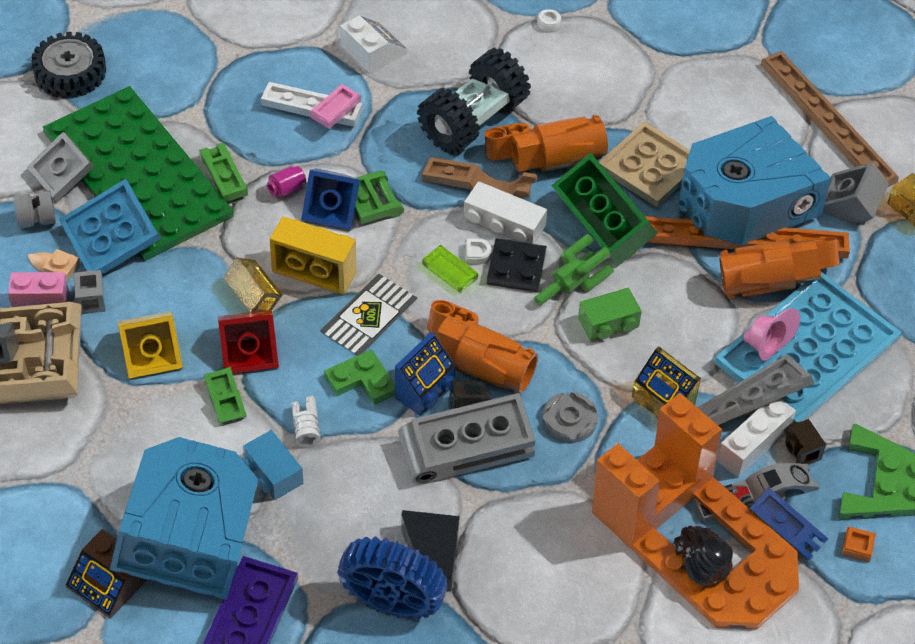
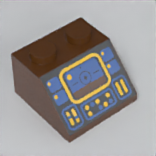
[66,529,147,619]

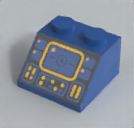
[395,332,456,415]

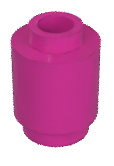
[267,166,306,199]

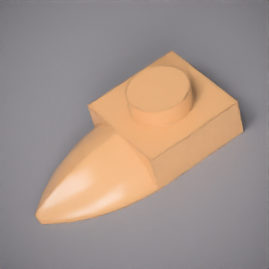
[28,249,80,282]

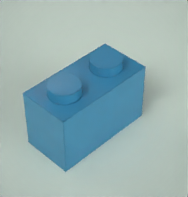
[242,430,304,500]

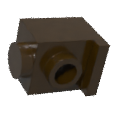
[784,419,826,465]

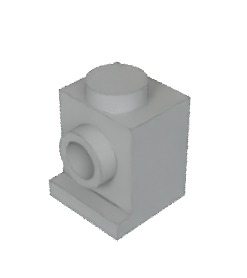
[74,270,105,314]

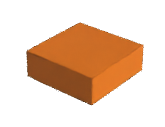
[841,526,876,562]

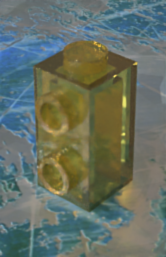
[223,258,283,312]

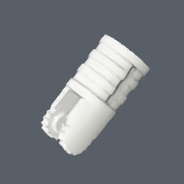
[291,395,321,448]

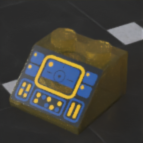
[632,346,701,419]

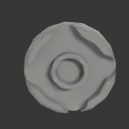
[543,392,598,443]

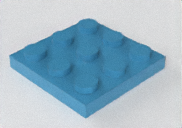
[59,179,161,274]

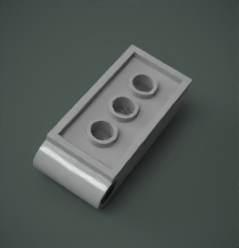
[398,393,536,484]

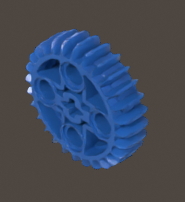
[337,536,448,620]

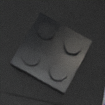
[487,238,547,292]

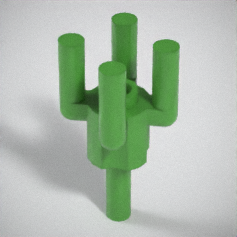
[534,234,614,306]

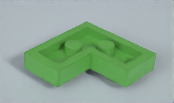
[324,349,395,405]

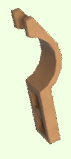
[422,157,537,199]

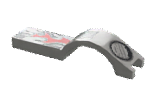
[692,463,820,523]

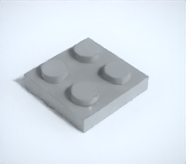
[27,132,95,202]

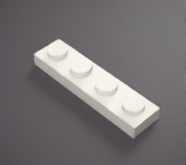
[261,82,362,127]

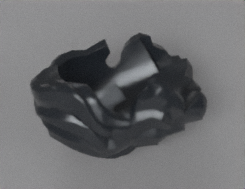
[674,525,733,586]

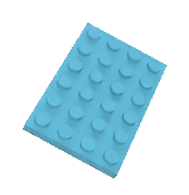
[714,272,902,423]

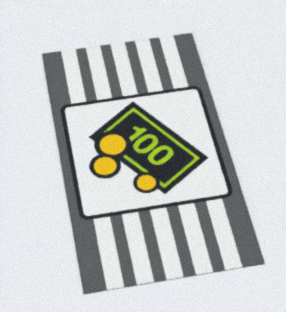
[320,274,417,355]

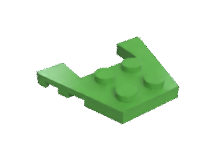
[838,424,915,520]

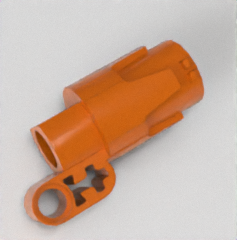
[484,115,608,172]
[719,237,840,299]
[427,300,538,394]

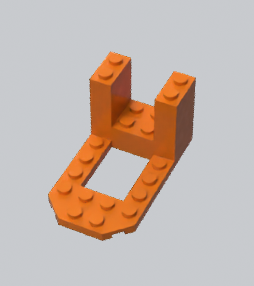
[592,393,799,629]

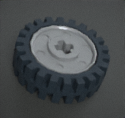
[31,32,106,98]

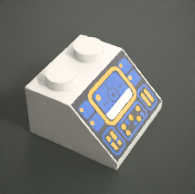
[340,15,408,74]

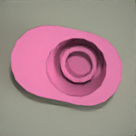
[743,308,800,361]

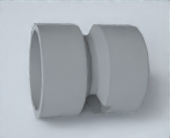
[14,190,56,229]

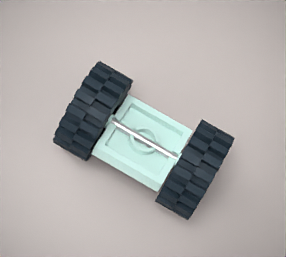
[417,48,531,155]

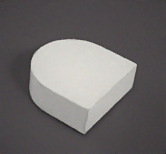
[465,239,492,265]

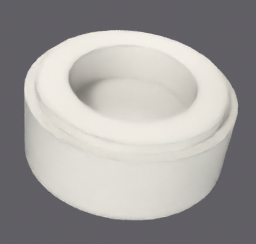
[537,9,561,32]

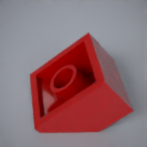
[217,310,279,373]

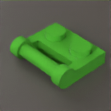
[355,171,404,224]

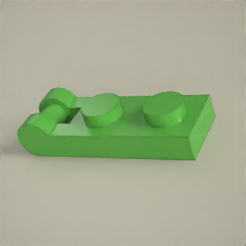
[199,143,248,202]

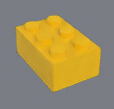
[269,216,357,295]

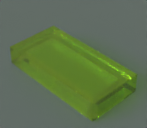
[422,244,478,293]

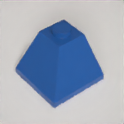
[301,168,360,230]

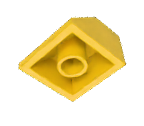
[117,311,183,379]

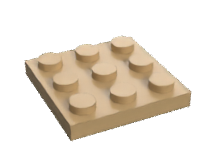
[599,122,690,207]

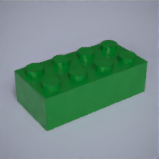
[551,153,658,266]

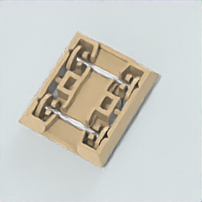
[0,302,82,405]

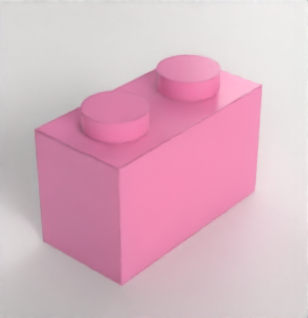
[8,272,69,307]

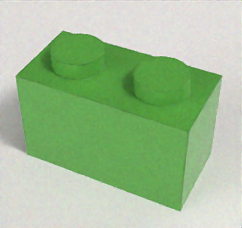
[578,287,642,342]

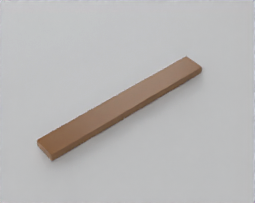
[761,51,899,187]

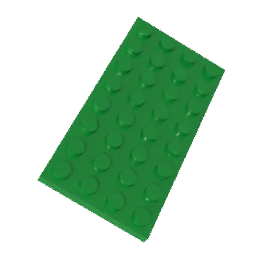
[43,86,234,262]

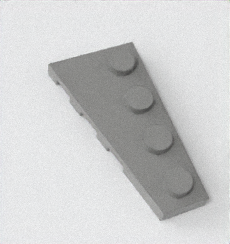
[697,354,815,425]

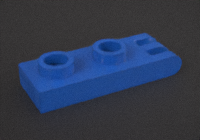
[750,487,828,561]

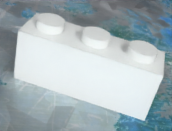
[464,181,547,244]
[717,399,796,478]

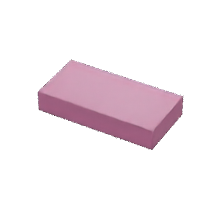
[310,84,361,129]

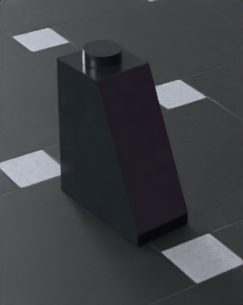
[401,510,460,591]

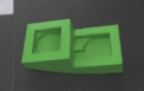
[204,367,247,424]

